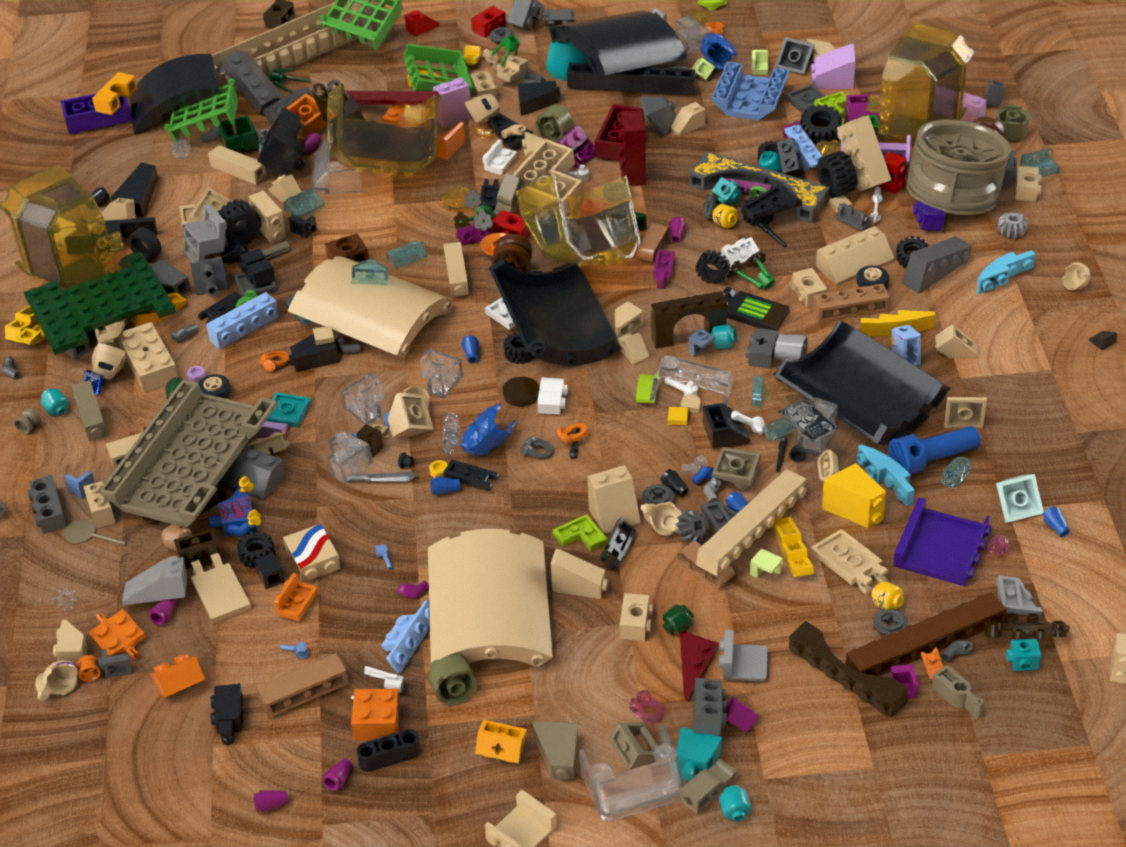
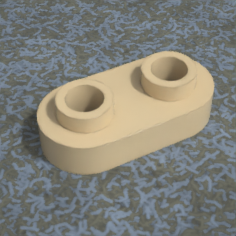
[817,450,839,482]

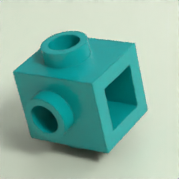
[712,177,742,206]
[1006,639,1041,671]

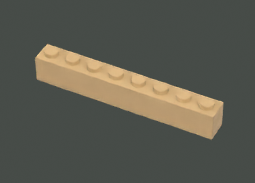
[696,469,807,576]

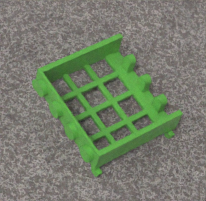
[319,0,403,50]
[404,44,474,96]
[164,79,239,144]

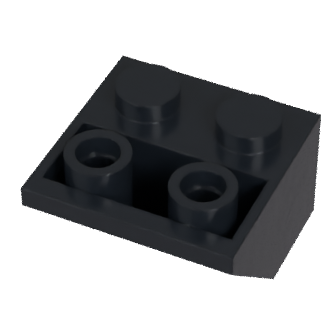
[703,403,750,449]

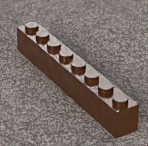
[846,592,1006,676]

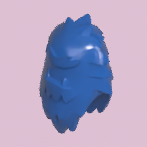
[700,33,738,71]
[460,403,516,456]

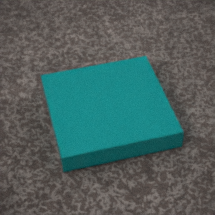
[266,392,311,428]

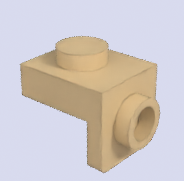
[179,204,196,227]

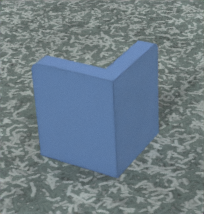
[64,471,95,500]

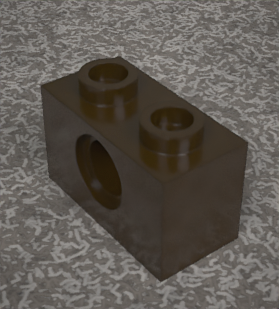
[263,0,295,29]
[174,528,222,569]

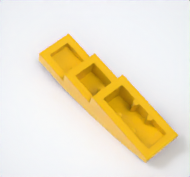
[860,310,935,337]
[772,516,814,577]

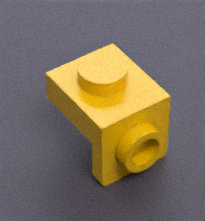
[463,45,481,66]

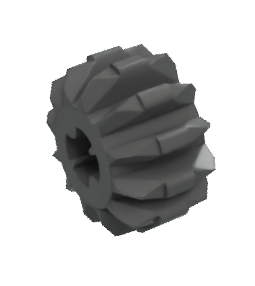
[675,510,710,544]

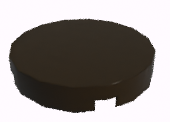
[502,376,539,407]

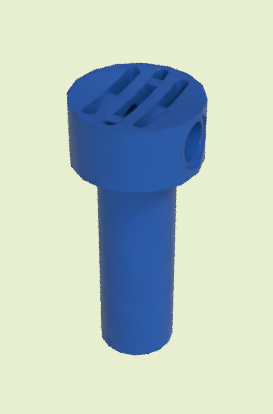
[888,426,981,475]

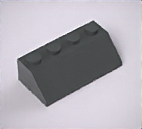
[222,51,284,115]
[218,446,285,501]

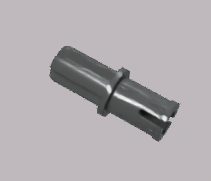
[703,193,717,219]

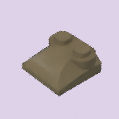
[712,447,761,490]

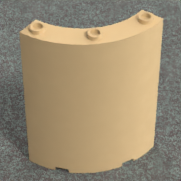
[288,256,453,358]
[428,529,553,668]

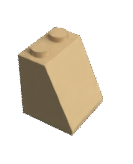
[587,465,641,536]

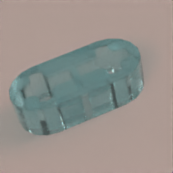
[751,376,763,406]
[764,417,796,440]
[942,457,971,487]

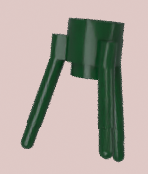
[270,68,311,93]

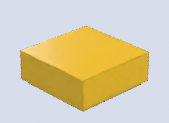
[668,407,688,425]

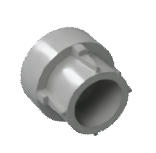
[774,334,808,361]

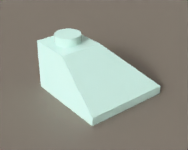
[996,474,1044,523]

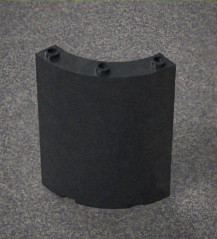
[548,11,687,79]
[489,258,623,366]
[775,320,951,445]

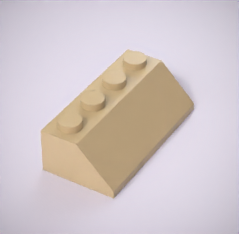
[816,226,895,285]

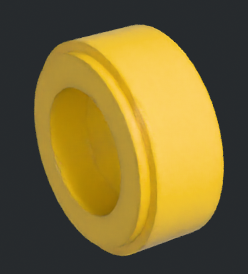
[429,460,448,478]

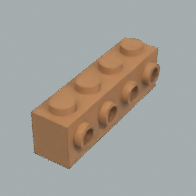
[812,284,890,322]
[256,653,349,718]

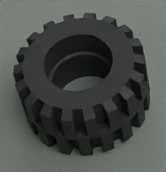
[800,104,842,149]
[817,151,857,198]
[218,200,262,245]

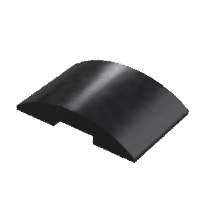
[129,54,219,135]

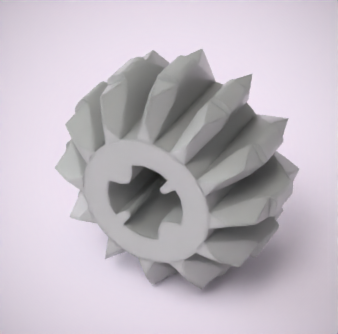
[998,211,1028,240]

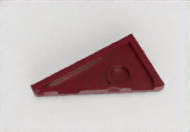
[680,631,719,702]

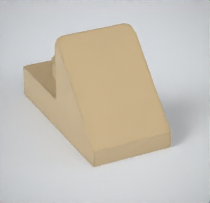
[618,333,650,366]

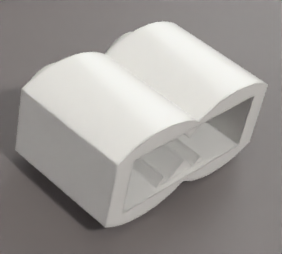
[537,377,568,415]

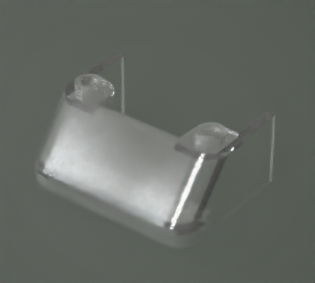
[312,131,363,195]
[650,356,735,406]
[579,725,684,821]

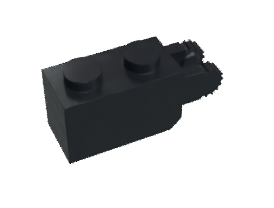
[210,683,244,746]

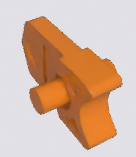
[921,648,943,680]

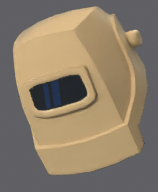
[465,94,500,124]
[92,343,126,379]

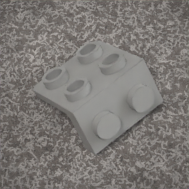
[719,630,767,681]

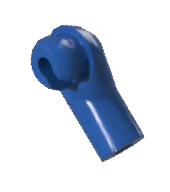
[691,466,715,485]

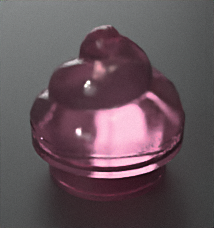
[988,535,1009,556]

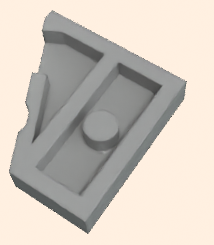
[996,575,1042,616]

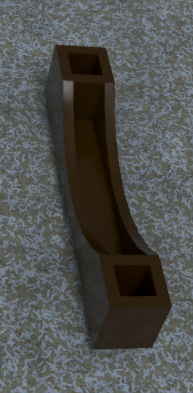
[789,621,908,718]

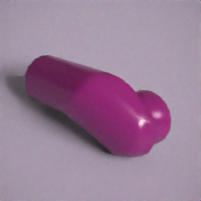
[398,581,429,599]

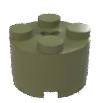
[535,104,575,142]
[995,105,1030,142]
[428,654,478,706]

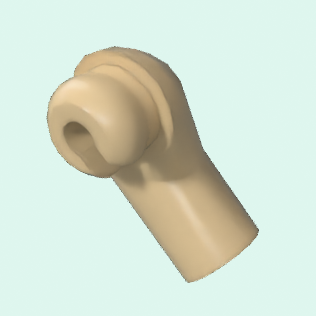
[501,124,526,138]

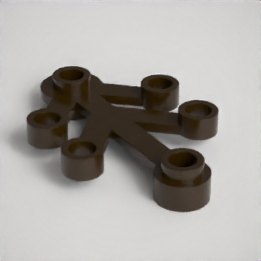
[985,613,1070,640]

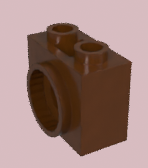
[325,233,369,264]

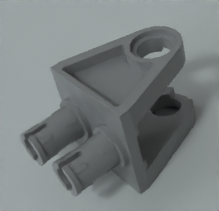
[190,256,228,296]

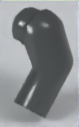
[200,126,219,143]
[172,323,198,342]
[335,338,361,354]
[2,356,20,380]
[941,640,973,662]

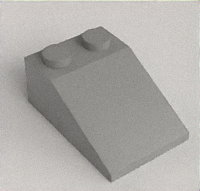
[122,556,187,605]

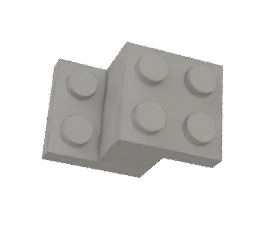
[183,204,227,262]

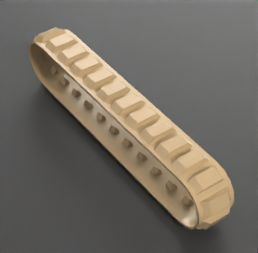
[212,1,365,91]

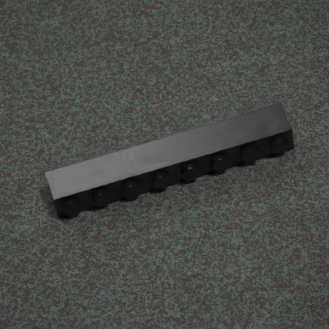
[567,63,695,95]

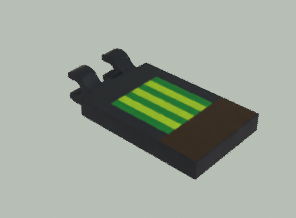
[723,287,790,331]

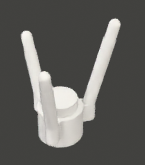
[351,666,404,700]

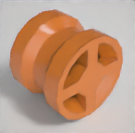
[77,655,101,682]

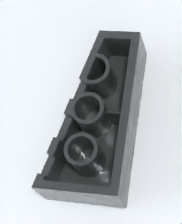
[902,236,972,294]

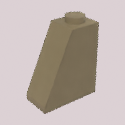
[71,380,107,441]
[533,721,578,780]

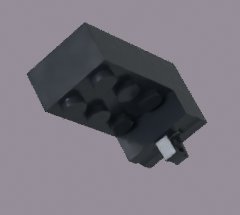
[257,107,305,176]

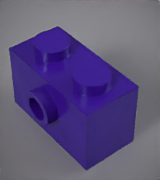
[912,200,945,231]

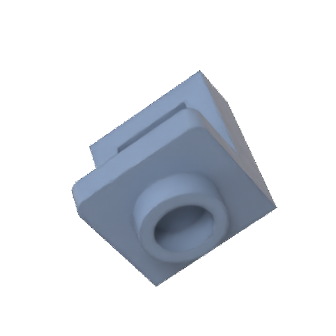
[689,328,714,357]

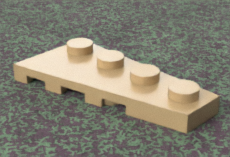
[95,318,130,344]

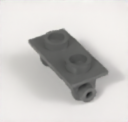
[543,9,575,25]
[834,203,873,231]

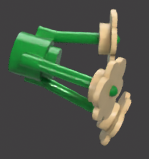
[483,36,521,71]

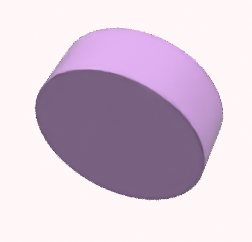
[187,366,206,383]

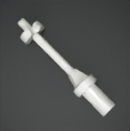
[870,187,883,223]

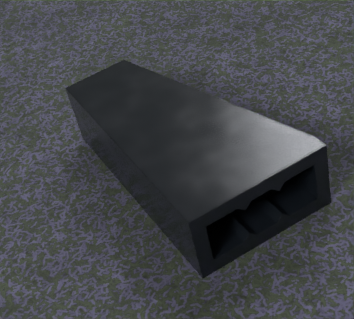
[111,162,158,217]

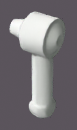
[566,165,590,182]
[664,376,698,396]
[731,411,766,435]

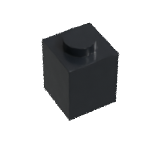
[254,553,285,589]

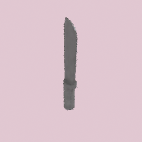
[346,472,417,483]

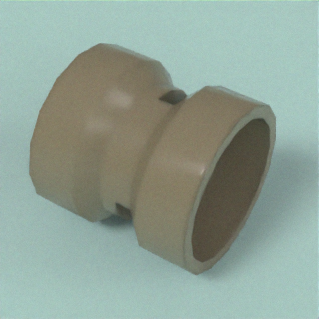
[14,408,41,434]

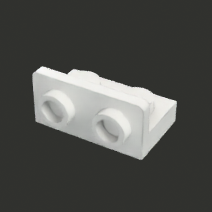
[483,139,517,175]
[721,237,760,268]

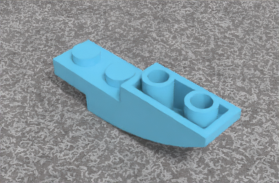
[976,250,1036,294]
[856,444,915,507]

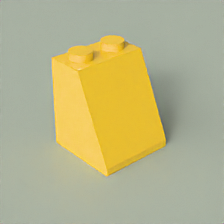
[822,464,886,528]

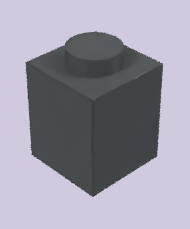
[983,79,1006,107]

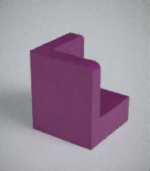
[890,664,918,699]
[725,696,759,733]

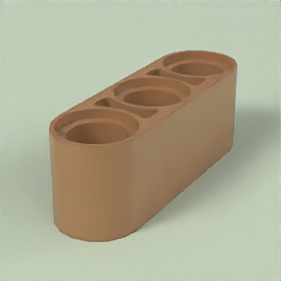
[636,223,670,263]
[677,541,735,588]

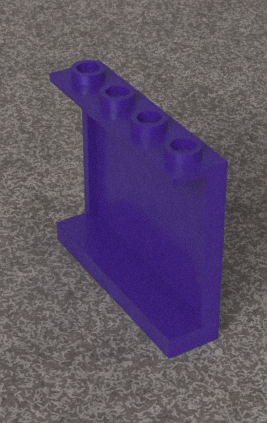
[893,497,992,587]

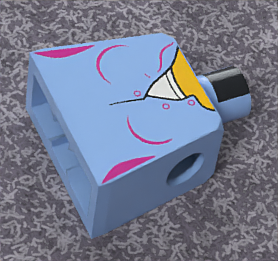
[890,325,921,366]

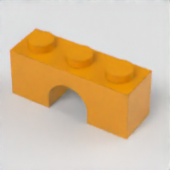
[93,72,137,115]

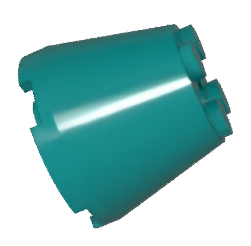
[546,40,589,81]

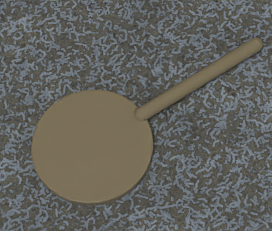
[64,519,127,545]

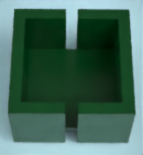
[218,115,259,153]

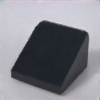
[1089,331,1117,350]

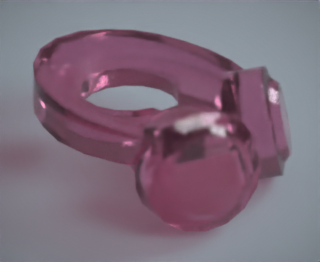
[629,690,664,723]

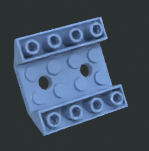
[711,62,789,120]

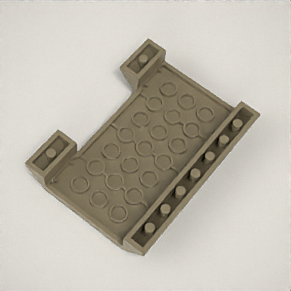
[98,380,278,528]

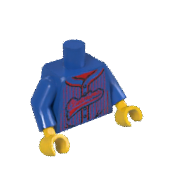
[208,476,261,537]

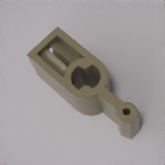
[493,173,526,217]
[931,665,984,719]
[680,759,737,814]

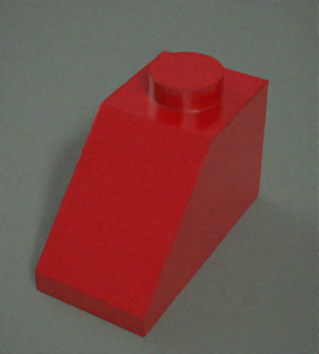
[404,10,439,37]

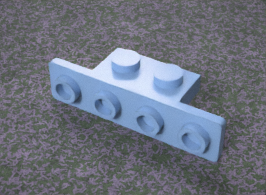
[785,125,823,172]
[381,600,430,673]

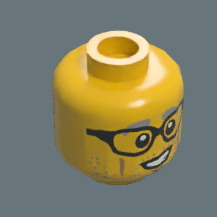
[712,204,738,228]
[871,581,904,610]

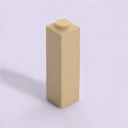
[208,145,267,185]
[443,242,469,297]

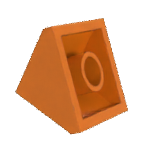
[426,121,465,160]

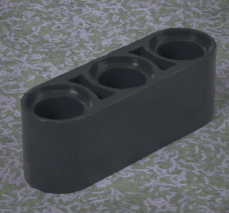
[356,729,421,772]

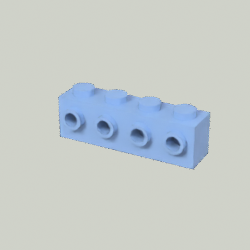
[206,292,279,349]

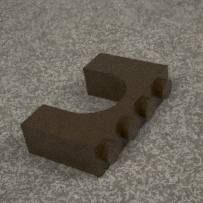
[651,291,727,349]

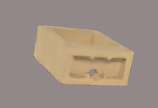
[248,190,286,244]

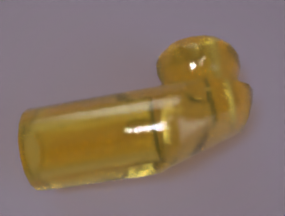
[473,123,494,139]

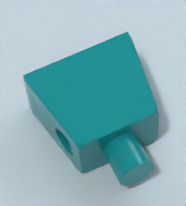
[676,727,722,781]

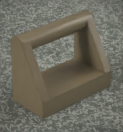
[609,723,665,771]

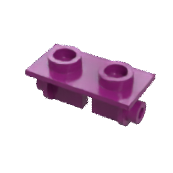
[456,225,492,246]

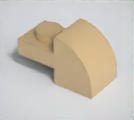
[497,56,528,83]

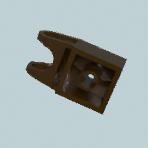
[312,80,367,138]

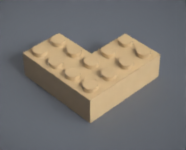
[512,139,584,217]

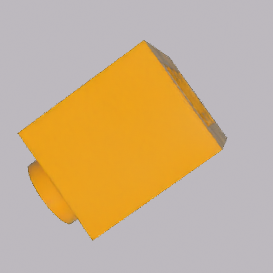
[475,720,527,763]

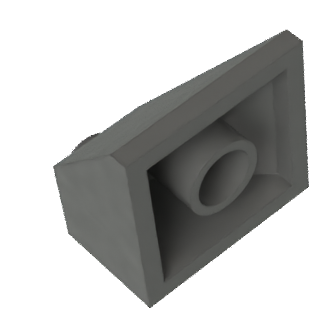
[775,37,815,75]
[640,96,676,136]

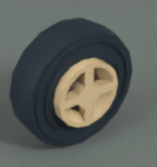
[856,265,889,288]
[198,374,231,399]

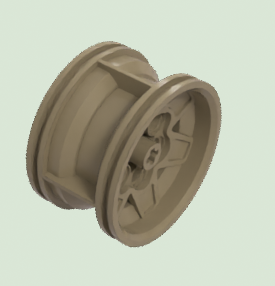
[906,119,1011,215]

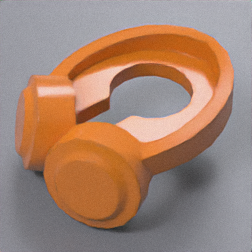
[703,22,724,36]
[259,351,289,372]
[557,423,588,444]

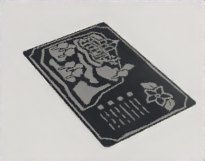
[778,398,839,442]

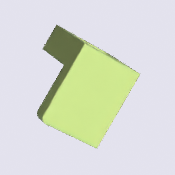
[752,50,768,75]
[692,58,715,80]
[750,548,783,578]

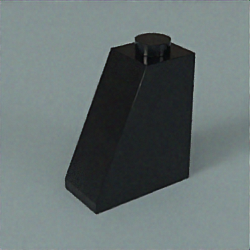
[518,81,560,115]
[288,334,339,372]

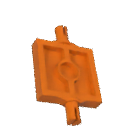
[88,609,147,660]

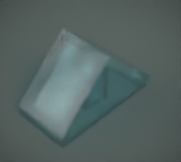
[351,258,388,286]

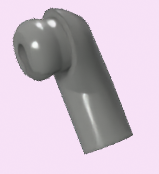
[703,477,721,503]

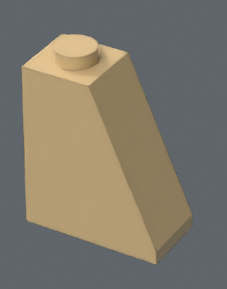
[551,549,608,599]

